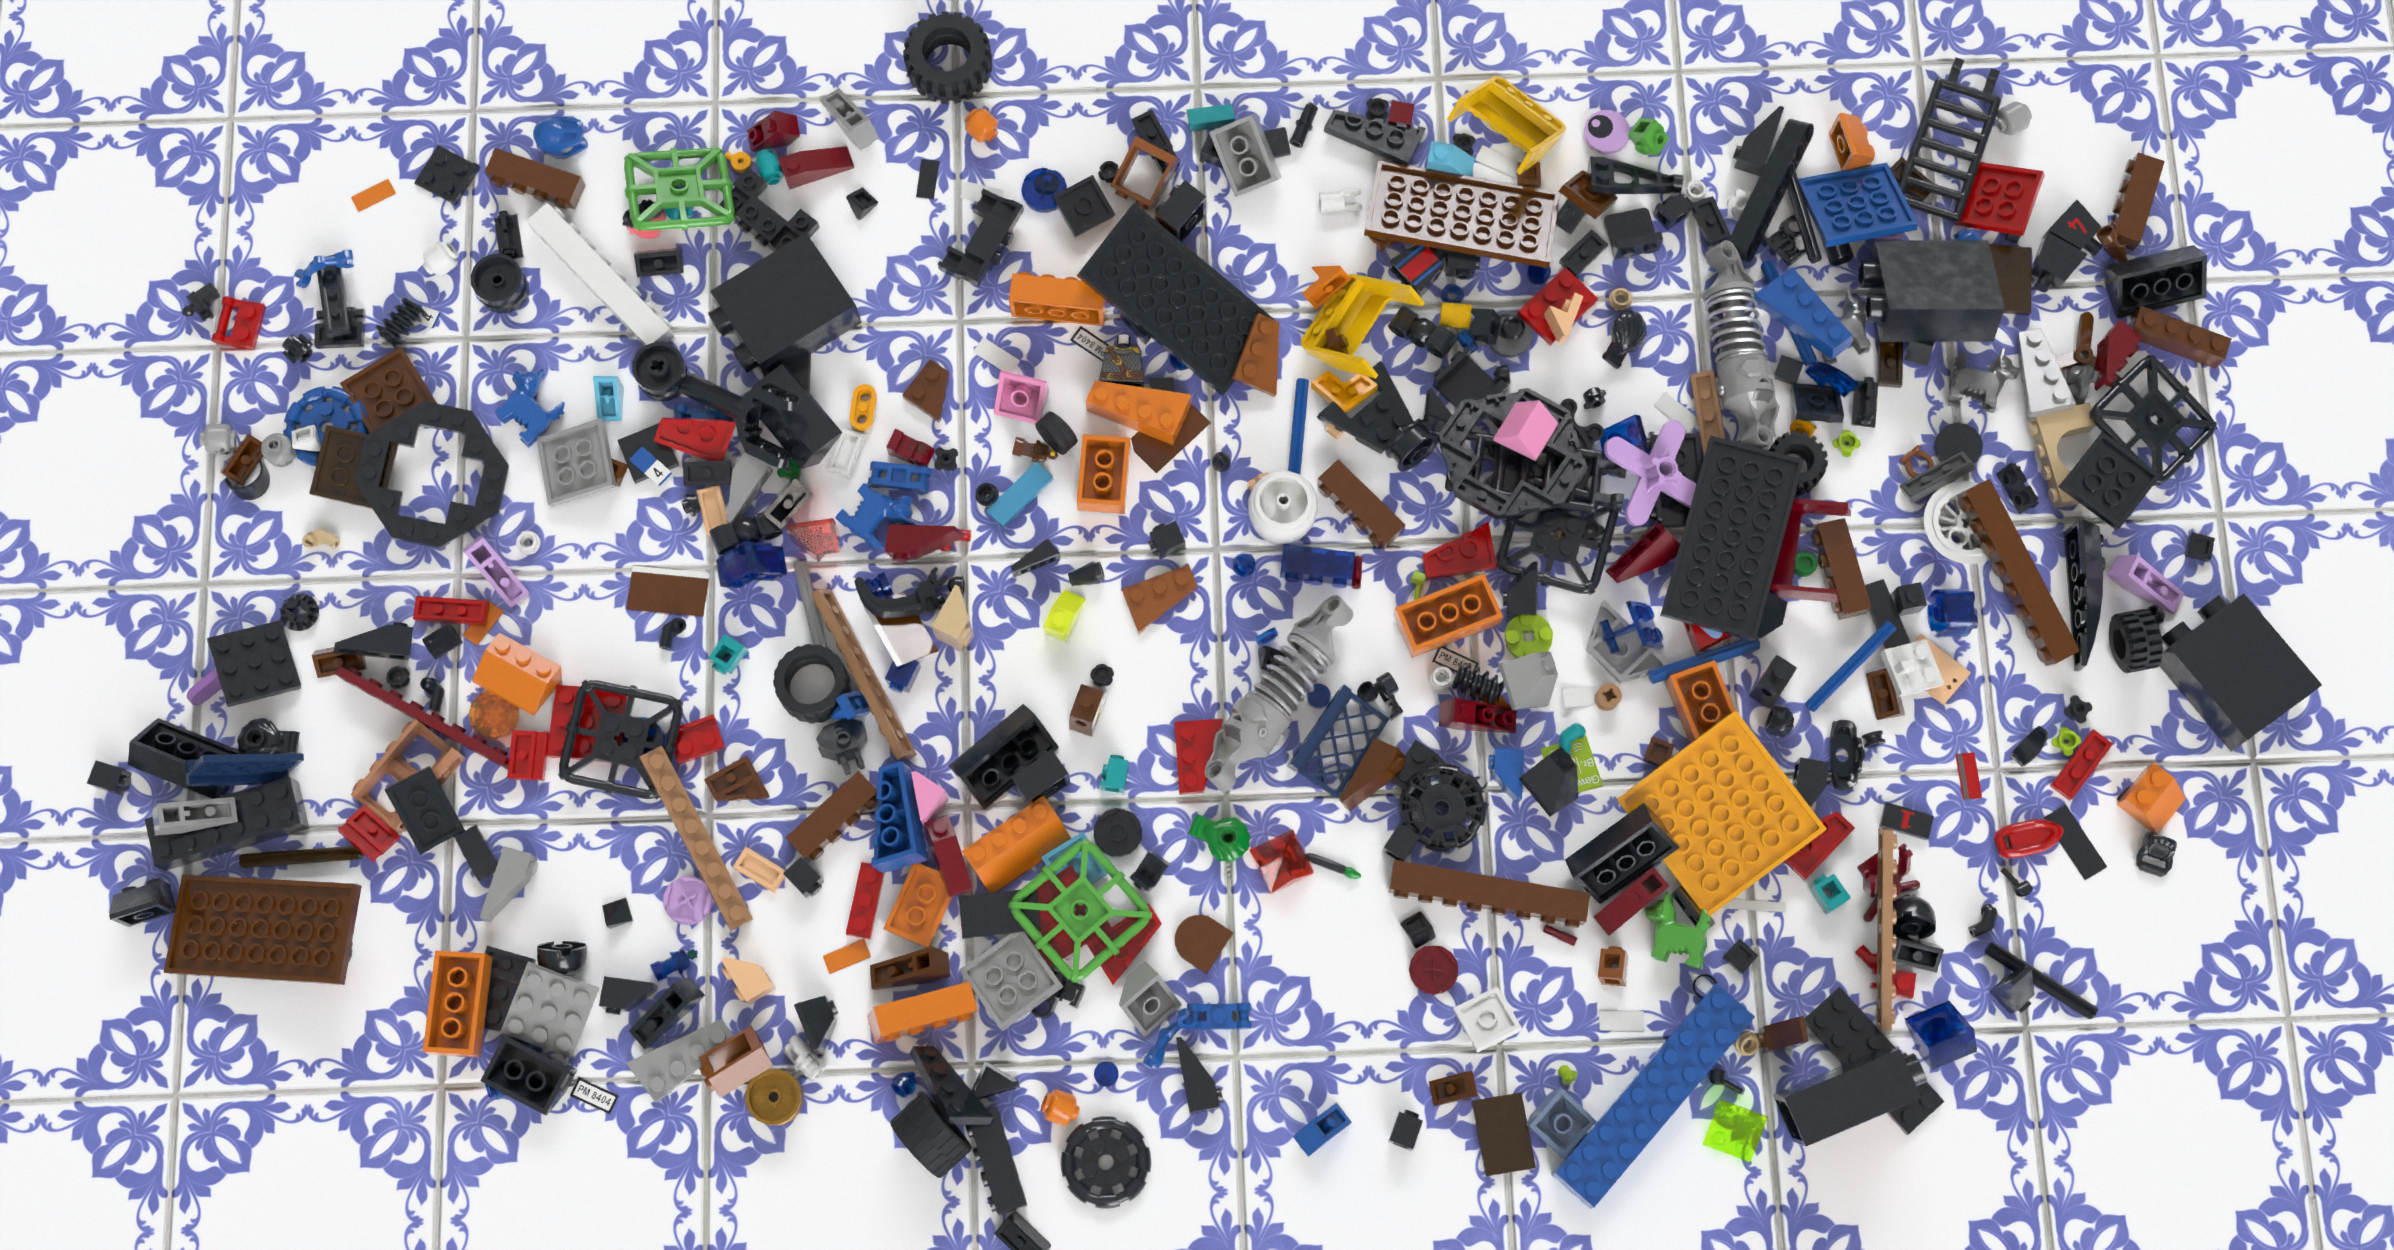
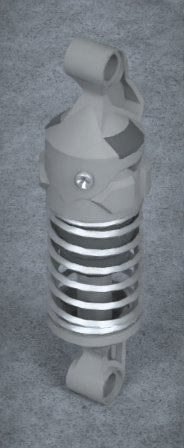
[1703,240,1780,448]
[1205,595,1354,792]

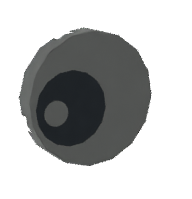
[1489,311,1533,358]

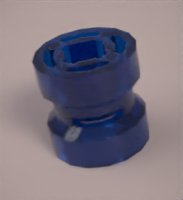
[864,572,893,598]

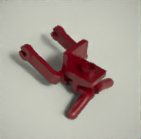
[1857,843,1920,922]

